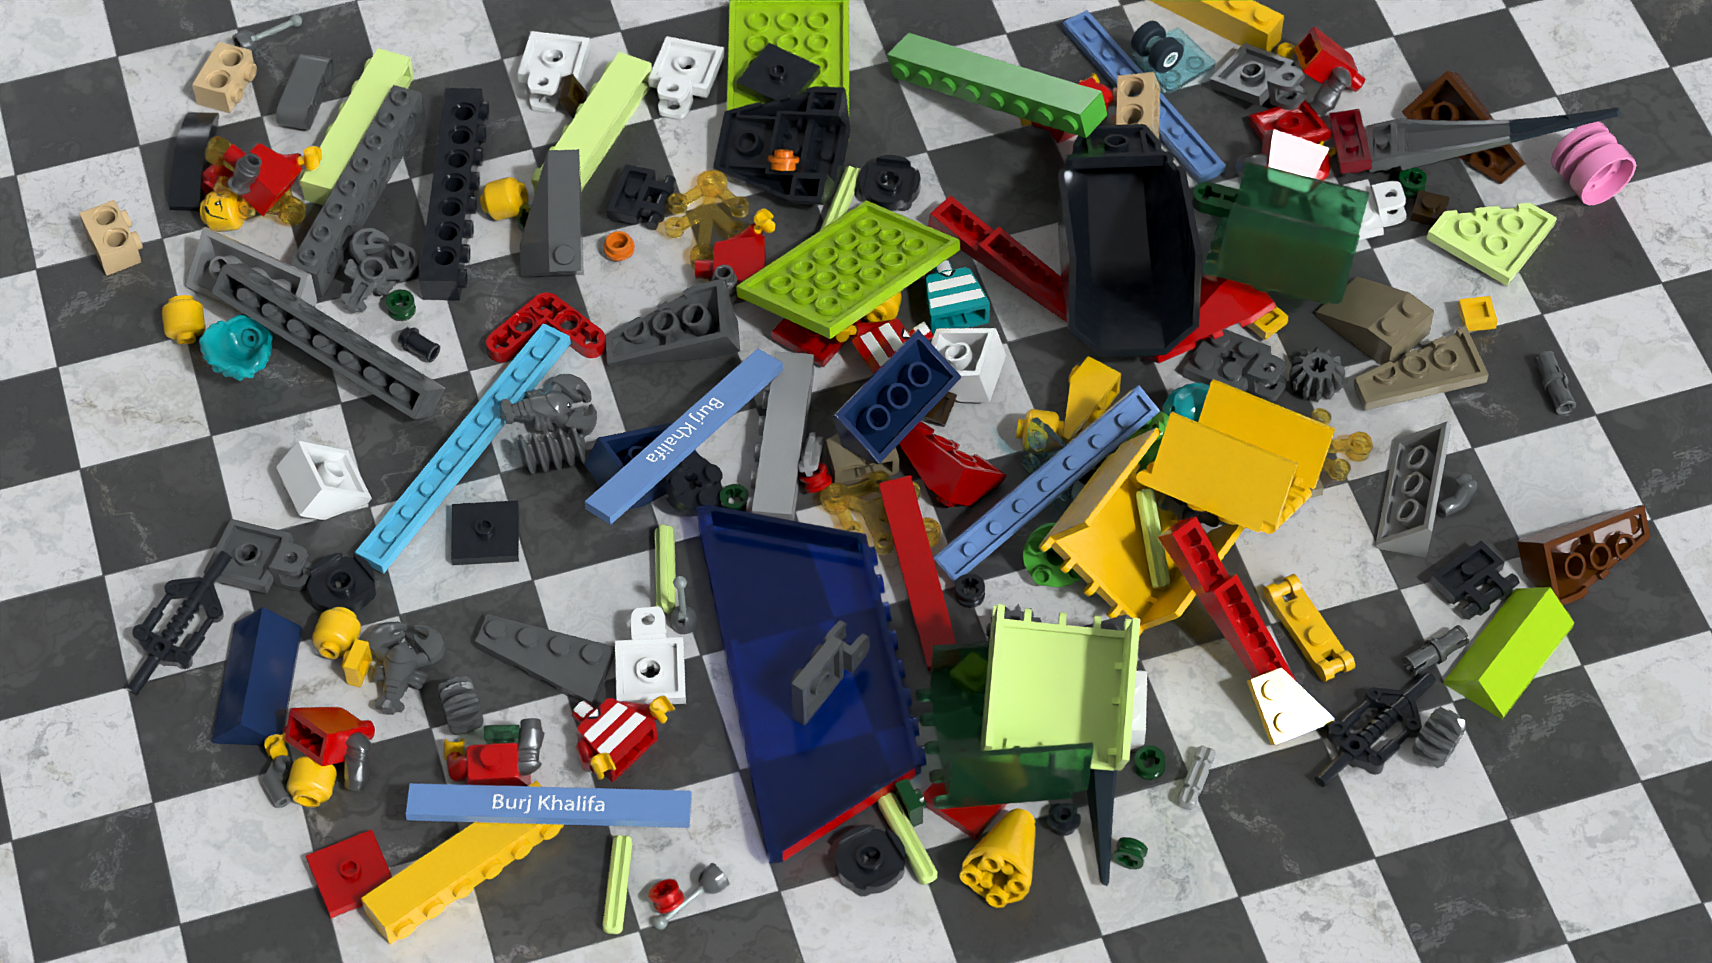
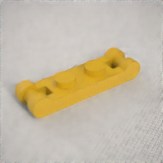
[1263,574,1355,682]

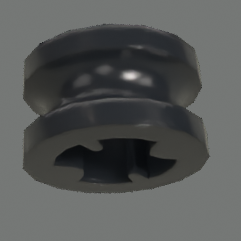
[955,574,985,608]

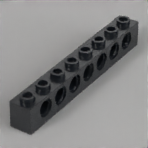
[419,88,489,301]

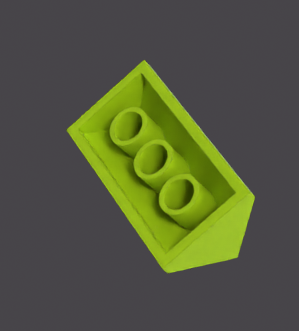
[1443,587,1574,719]

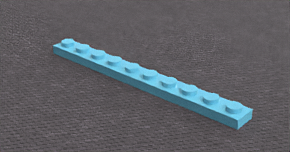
[355,323,571,574]

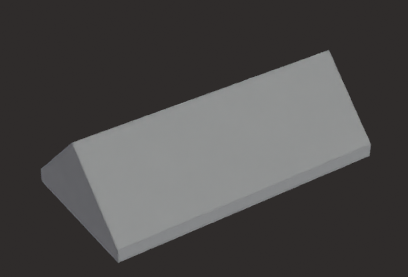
[185,227,318,311]
[1375,421,1451,558]

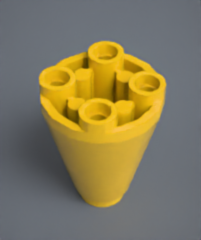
[960,808,1036,908]

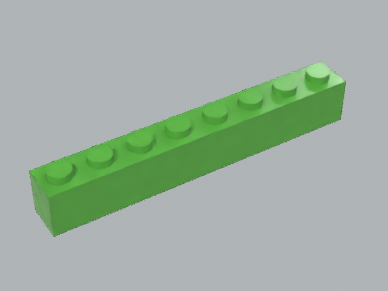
[887,33,1108,138]

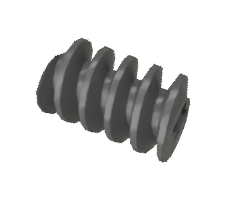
[517,425,588,475]

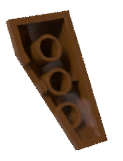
[1401,70,1526,184]
[1517,505,1651,606]

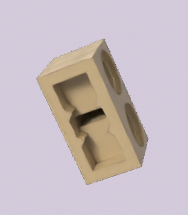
[192,41,257,113]
[1112,72,1160,139]
[79,200,143,276]

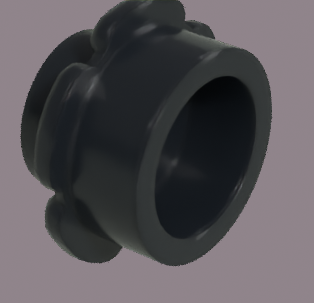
[1046,803,1081,836]

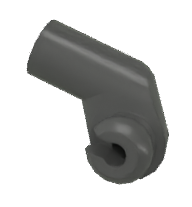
[1436,473,1477,518]
[263,755,293,808]

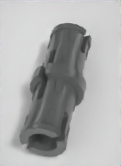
[1534,351,1577,414]
[1402,625,1470,677]

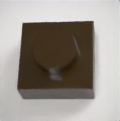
[558,74,588,118]
[1410,190,1450,226]
[924,391,957,427]

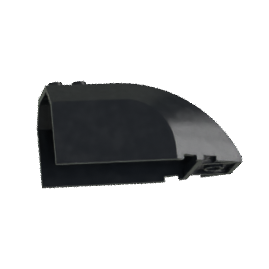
[1058,124,1202,358]

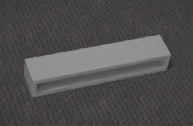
[746,351,815,522]

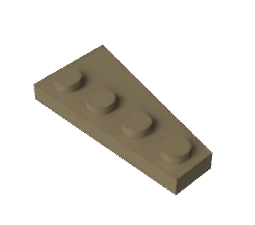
[1354,325,1489,410]

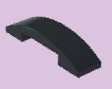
[169,112,219,211]

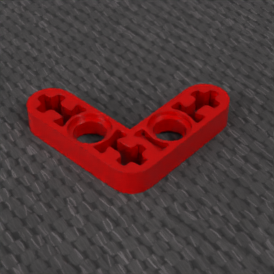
[486,292,606,363]

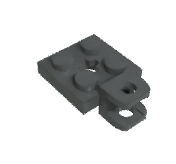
[1209,43,1307,110]
[1183,329,1287,401]
[204,519,313,594]
[790,620,870,726]

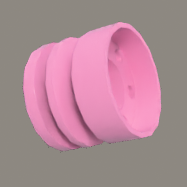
[1550,122,1636,205]

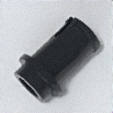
[398,327,440,363]

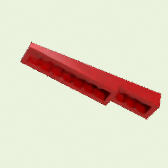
[927,195,1067,322]
[879,475,960,671]
[1157,516,1297,682]

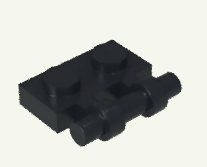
[606,164,676,230]
[1430,540,1520,620]

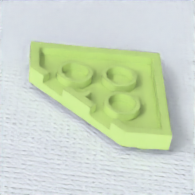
[1426,203,1557,286]

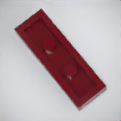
[1329,109,1372,174]

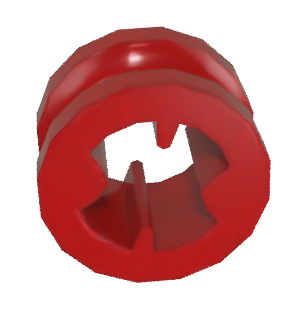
[799,463,832,493]
[648,879,684,913]

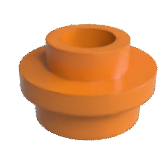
[768,150,799,171]
[603,231,635,261]

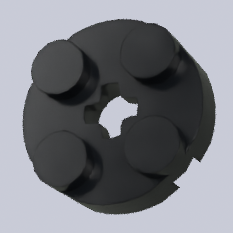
[859,155,921,211]
[658,453,723,516]
[308,553,376,613]
[835,825,905,897]

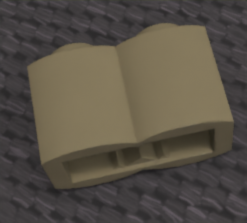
[826,433,899,485]

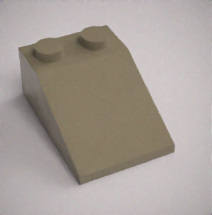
[1315,276,1434,365]

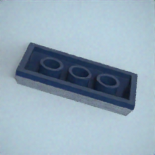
[833,329,962,465]
[212,607,302,746]

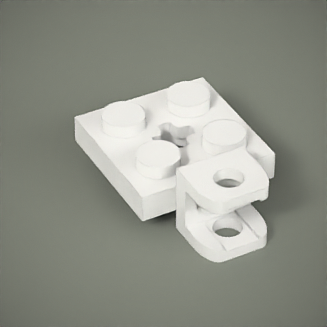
[517,31,591,112]
[649,36,724,119]
[1307,179,1406,249]
[615,607,686,704]

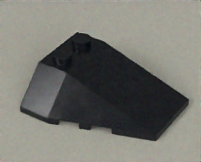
[713,86,850,205]

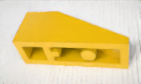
[1062,356,1121,448]

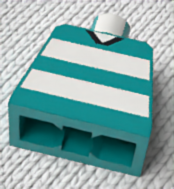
[926,260,990,335]

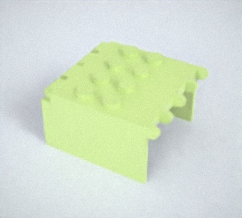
[980,604,1140,771]

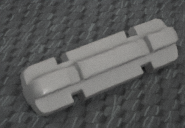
[798,432,824,476]
[1177,746,1215,810]

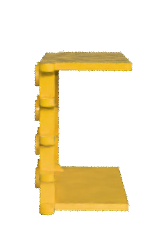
[1136,379,1336,534]
[1038,428,1245,636]

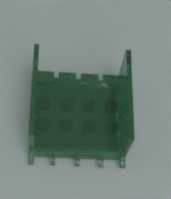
[1203,161,1370,305]
[916,641,1094,809]

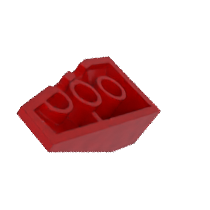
[1140,262,1276,363]
[899,421,1007,507]

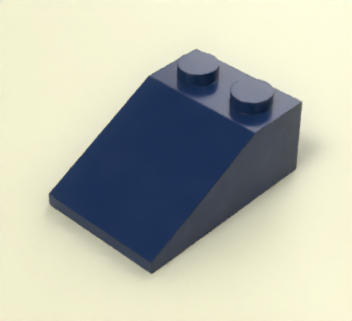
[584,422,699,510]

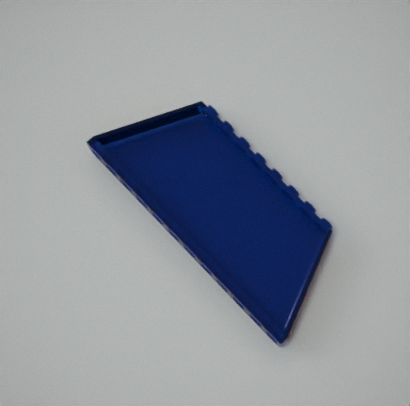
[696,505,927,864]

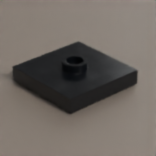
[736,43,820,103]
[451,500,519,565]

